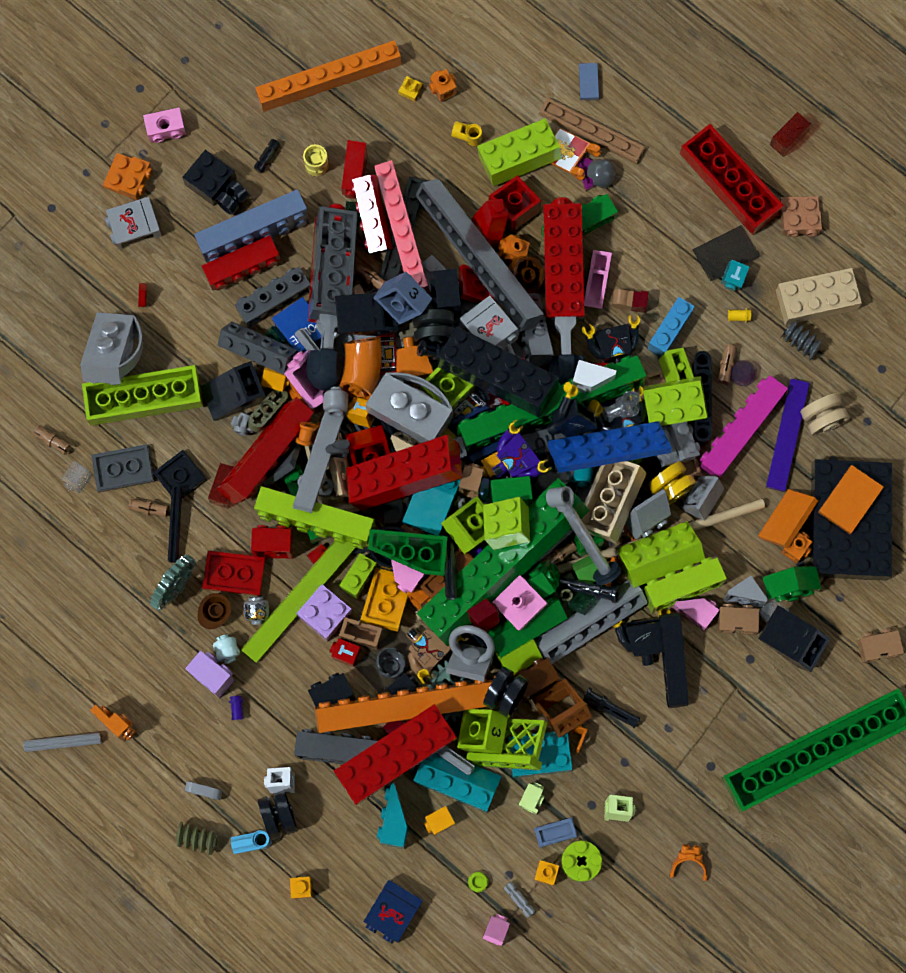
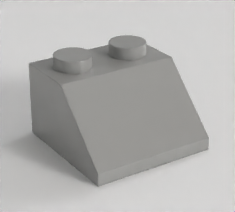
[625,489,671,540]

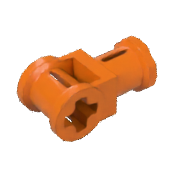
[296,422,321,446]

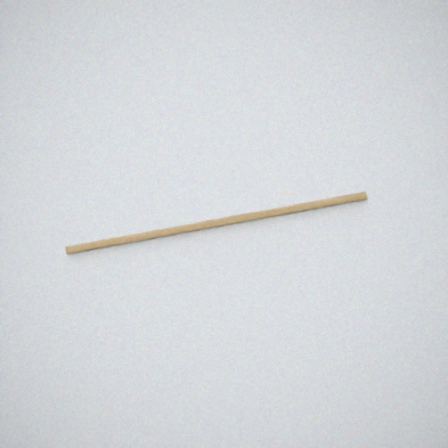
[415,499,765,621]

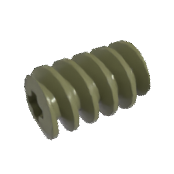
[176,822,219,855]

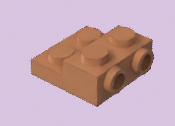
[780,196,822,237]

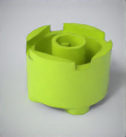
[561,841,602,882]

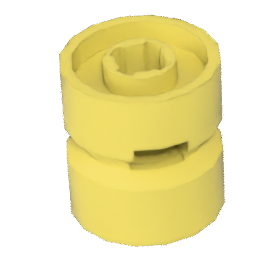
[303,144,329,176]

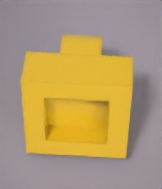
[398,76,423,101]

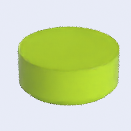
[468,872,488,892]

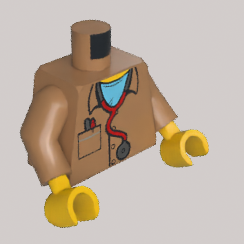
[406,628,465,684]

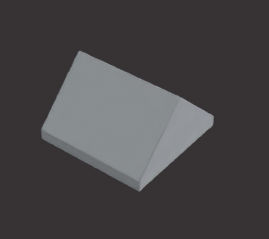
[680,476,724,521]
[723,576,767,608]

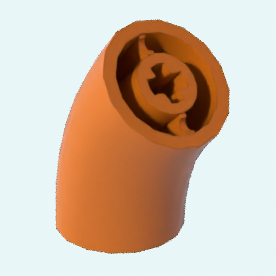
[339,337,382,400]

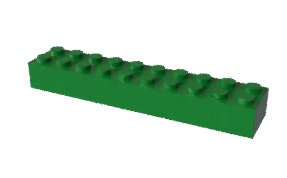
[457,355,647,456]
[416,478,590,646]
[721,688,906,813]

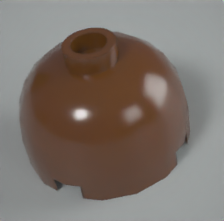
[508,256,545,293]

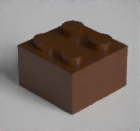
[514,658,560,703]

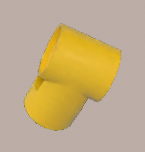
[451,121,483,146]

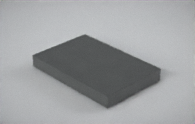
[91,444,155,493]

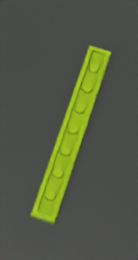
[241,541,355,663]

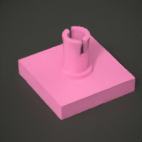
[492,575,548,631]

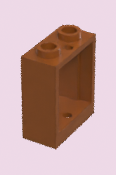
[532,678,592,738]

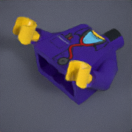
[492,420,552,479]

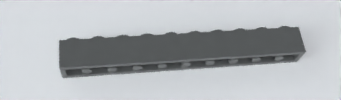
[415,179,544,332]

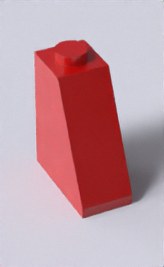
[341,140,368,199]
[471,199,508,252]

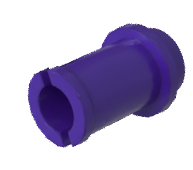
[228,696,244,720]

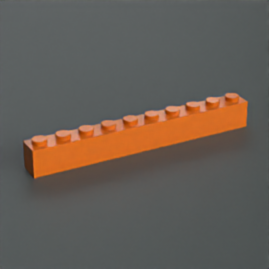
[314,675,500,733]

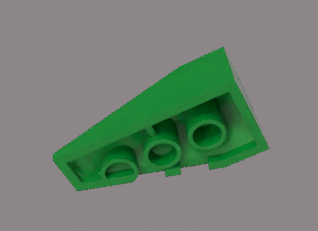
[368,529,447,576]

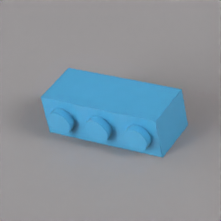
[648,297,695,357]

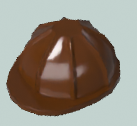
[197,593,232,630]

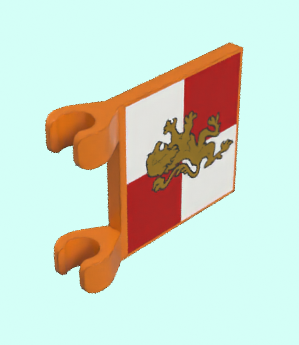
[550,128,601,181]

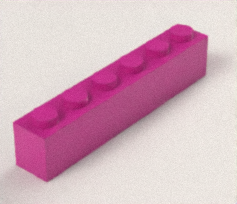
[700,375,788,479]

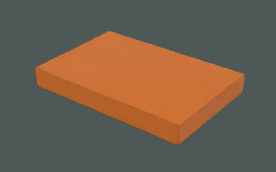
[818,465,883,534]
[758,489,818,549]

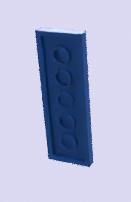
[548,421,672,473]

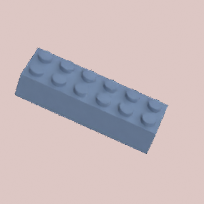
[194,189,309,263]

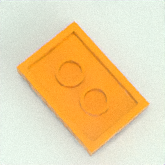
[360,568,408,632]

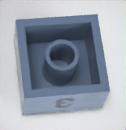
[374,272,432,324]

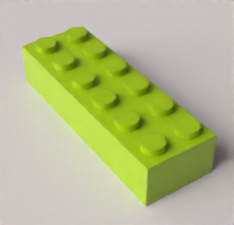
[82,365,203,426]
[254,486,376,549]

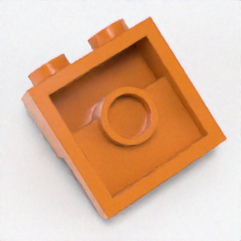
[102,153,153,200]
[90,705,136,741]

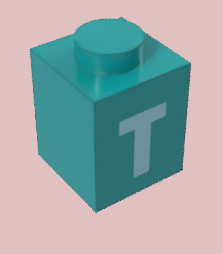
[721,260,749,291]

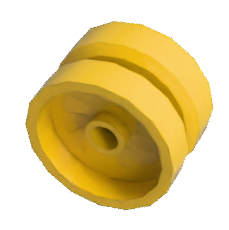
[647,461,697,505]

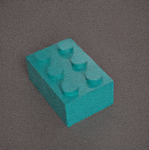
[508,732,572,778]

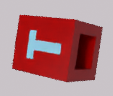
[329,638,361,667]

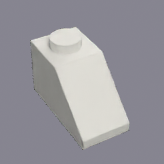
[572,360,616,393]

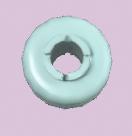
[213,634,240,664]

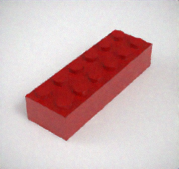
[680,124,784,235]
[217,397,314,504]
[346,435,462,511]
[334,704,457,805]

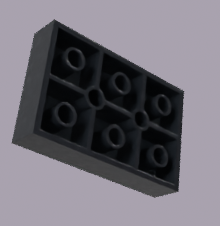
[810,459,892,581]

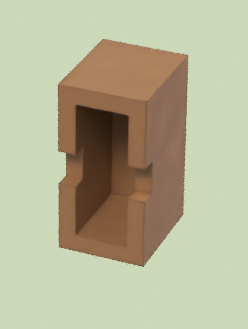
[459,464,484,499]
[717,604,759,635]
[339,617,383,650]
[857,629,904,664]

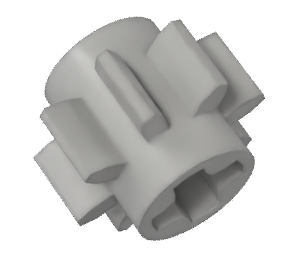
[231,413,255,436]

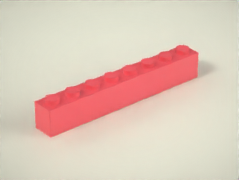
[374,160,431,297]

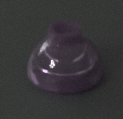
[730,360,757,386]

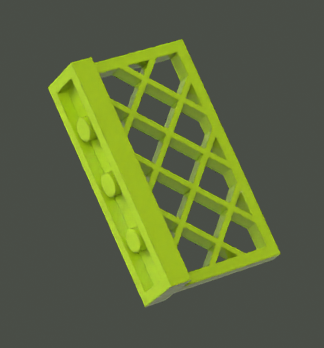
[466,719,547,770]

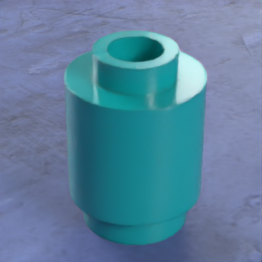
[573,467,594,488]

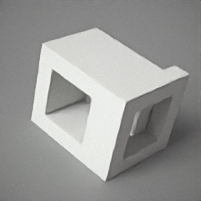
[264,767,295,793]

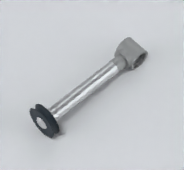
[546,486,621,585]

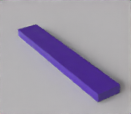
[766,379,809,492]

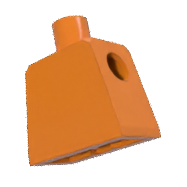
[397,337,433,383]

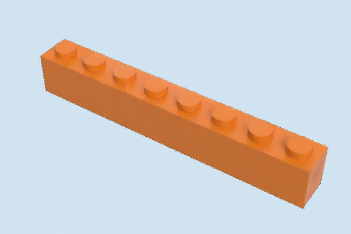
[255,40,401,112]

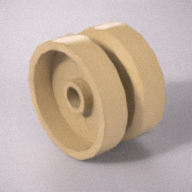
[800,393,850,436]

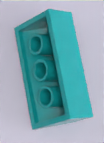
[413,753,502,813]

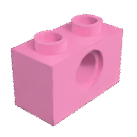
[143,108,186,143]

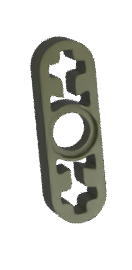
[248,389,288,432]

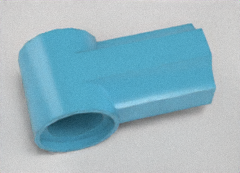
[231,830,272,855]

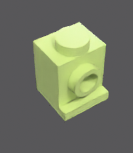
[518,782,545,815]
[604,795,635,822]

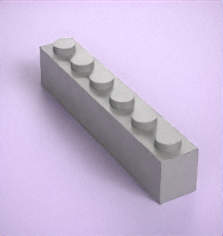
[534,580,648,664]

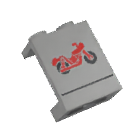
[105,197,162,250]
[460,296,520,349]

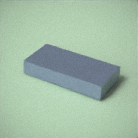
[579,63,599,100]
[534,818,578,848]

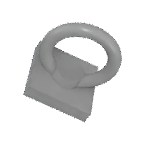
[446,625,495,682]

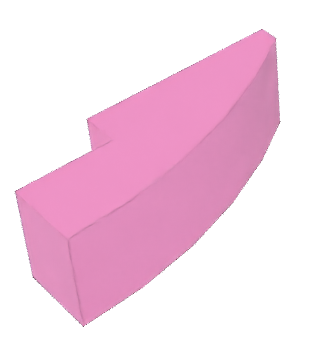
[584,250,612,309]

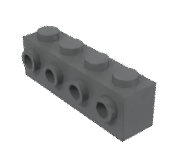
[235,267,310,328]
[218,321,297,375]

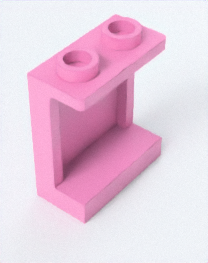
[284,350,328,410]

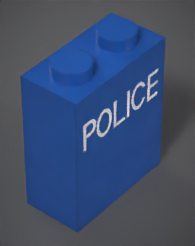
[272,297,321,353]

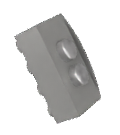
[80,312,143,385]
[366,372,454,443]

